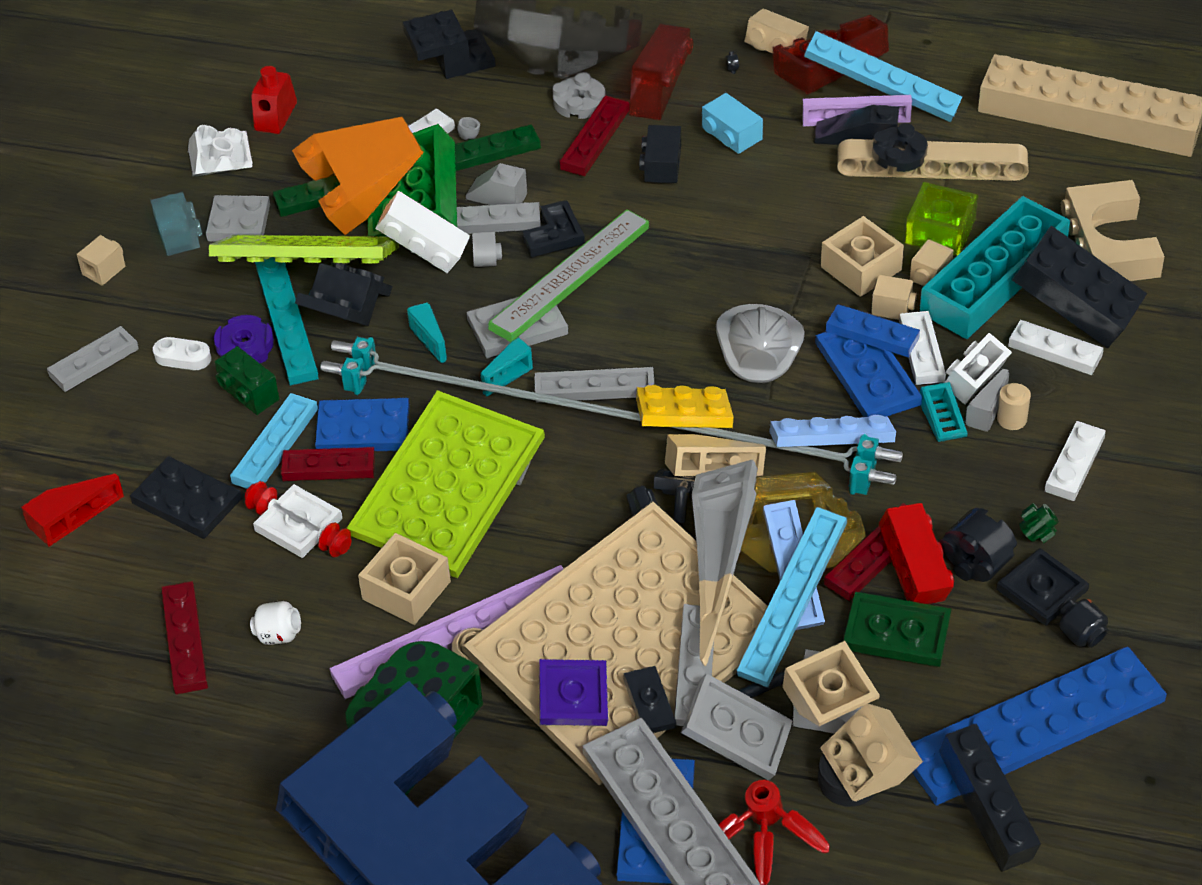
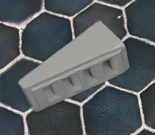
[966,369,1009,432]

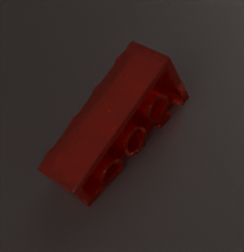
[772,15,889,94]
[630,24,693,120]

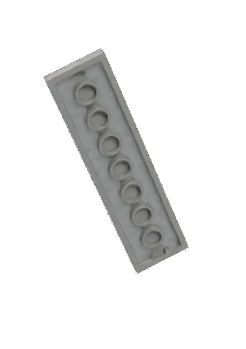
[583,717,761,885]

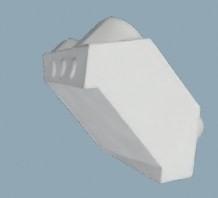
[188,125,252,177]

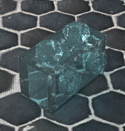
[150,192,202,256]

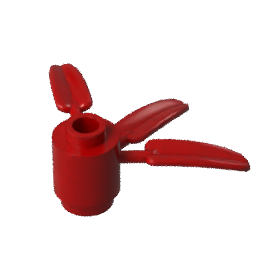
[718,780,830,885]

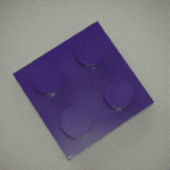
[539,659,608,726]

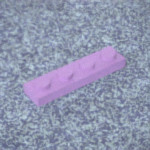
[802,95,912,126]

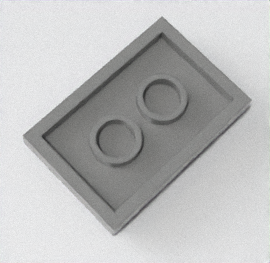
[467,297,568,358]
[681,673,793,780]

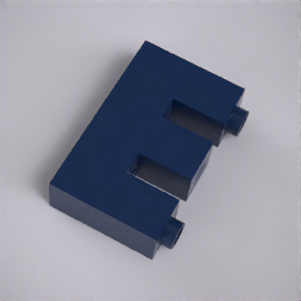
[276,681,603,885]

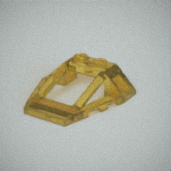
[740,472,865,572]

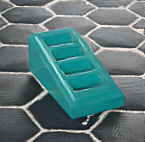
[407,302,447,363]
[481,337,533,397]
[919,382,968,442]

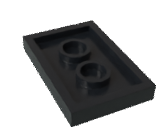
[130,456,242,539]

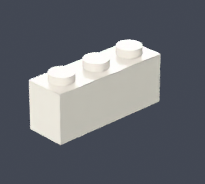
[375,191,470,273]

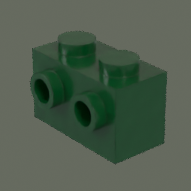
[214,346,280,415]

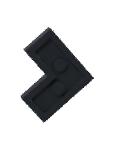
[522,200,585,257]

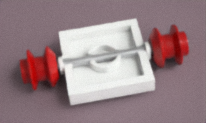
[245,481,352,558]

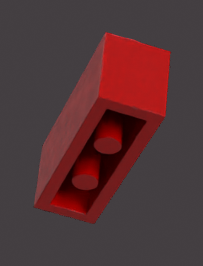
[878,503,954,604]

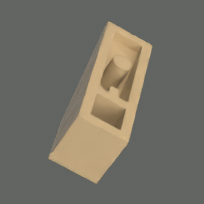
[665,434,766,476]

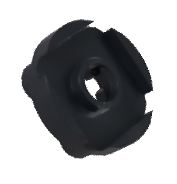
[872,123,928,172]

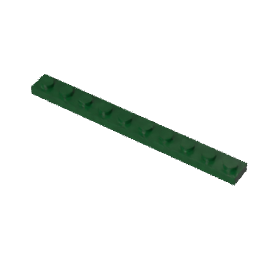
[273,124,541,217]

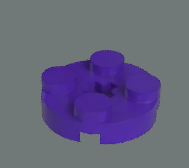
[214,315,274,363]

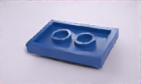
[315,398,409,451]

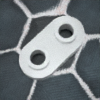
[153,337,211,370]

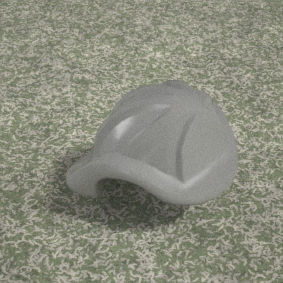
[716,304,804,383]

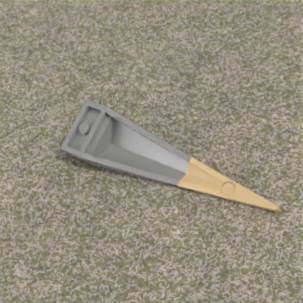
[692,459,758,666]

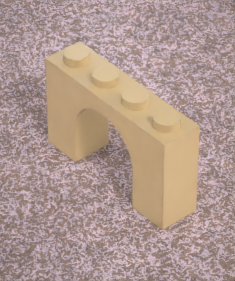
[1061,180,1165,281]

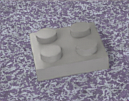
[206,195,270,241]

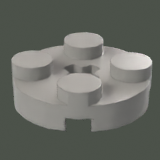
[553,73,605,119]

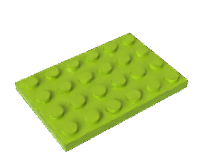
[209,235,399,263]
[347,390,545,578]

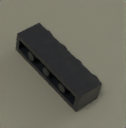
[939,723,1041,872]

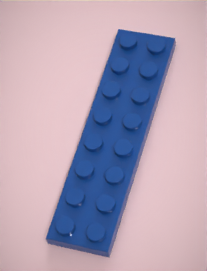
[911,647,1166,806]

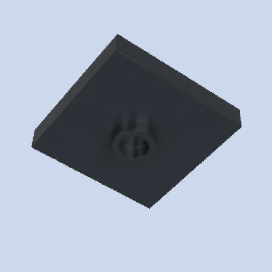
[997,548,1089,626]

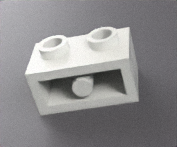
[944,333,1012,405]

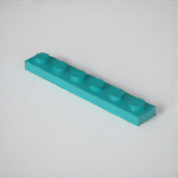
[255,257,319,386]

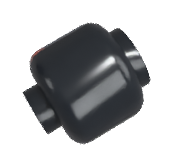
[1059,599,1109,648]

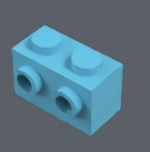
[702,93,763,154]

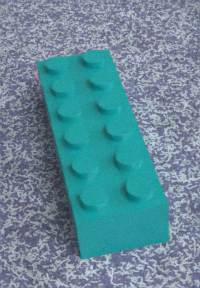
[920,196,1070,339]

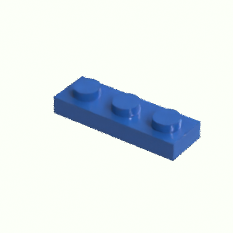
[826,304,920,357]

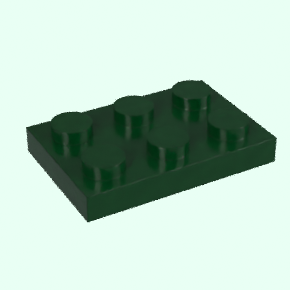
[844,592,952,667]

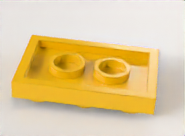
[636,385,734,428]

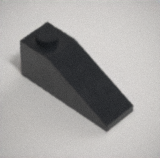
[814,105,899,145]

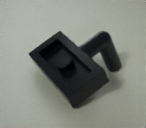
[654,468,696,523]

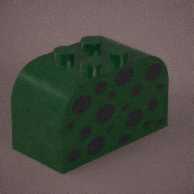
[346,641,483,796]

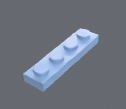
[769,415,896,447]
[763,500,825,630]

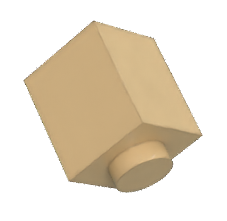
[77,235,126,286]
[910,239,954,286]
[872,275,917,320]

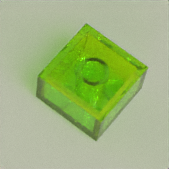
[905,182,978,256]

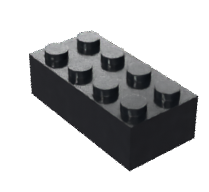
[1012,225,1147,348]

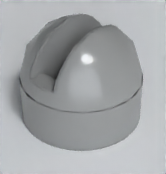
[458,117,480,140]

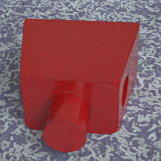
[252,66,297,134]

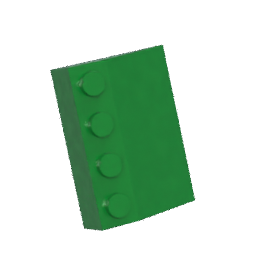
[368,124,457,237]

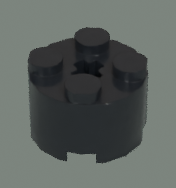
[940,508,1017,582]

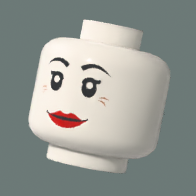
[250,601,301,645]

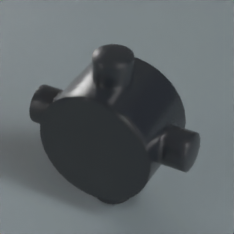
[725,51,739,74]

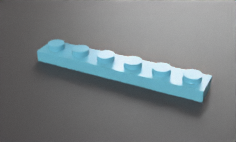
[804,31,962,122]
[737,507,847,688]

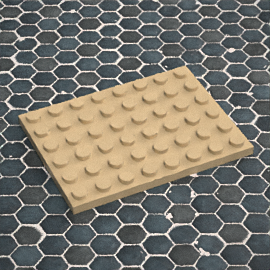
[463,502,768,785]

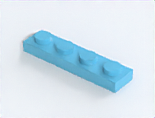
[230,393,318,489]

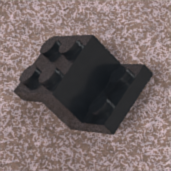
[403,10,496,79]
[295,261,393,326]

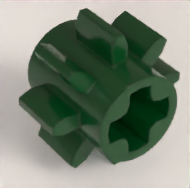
[1019,503,1059,543]

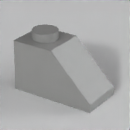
[466,163,527,205]

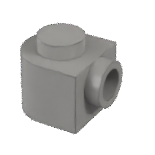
[472,232,502,267]

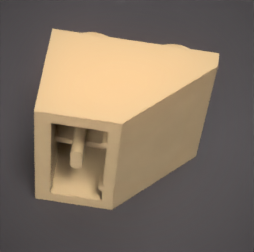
[821,704,923,801]

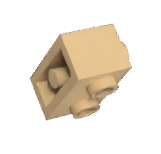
[744,8,809,60]

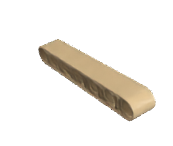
[837,139,1029,181]

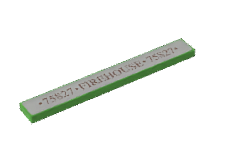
[488,210,649,342]

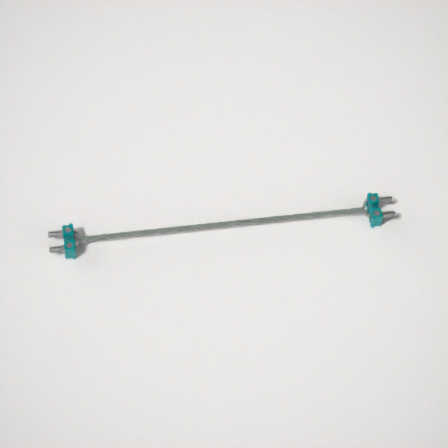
[321,337,903,495]

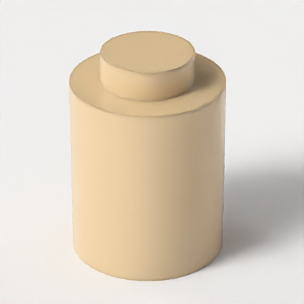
[997,383,1031,430]

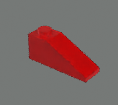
[21,473,124,547]

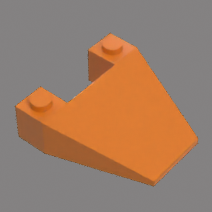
[292,117,424,235]

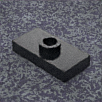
[623,666,676,733]

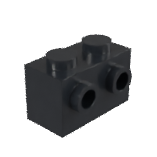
[639,125,682,183]

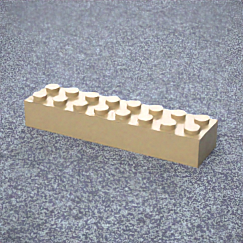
[978,54,1202,157]

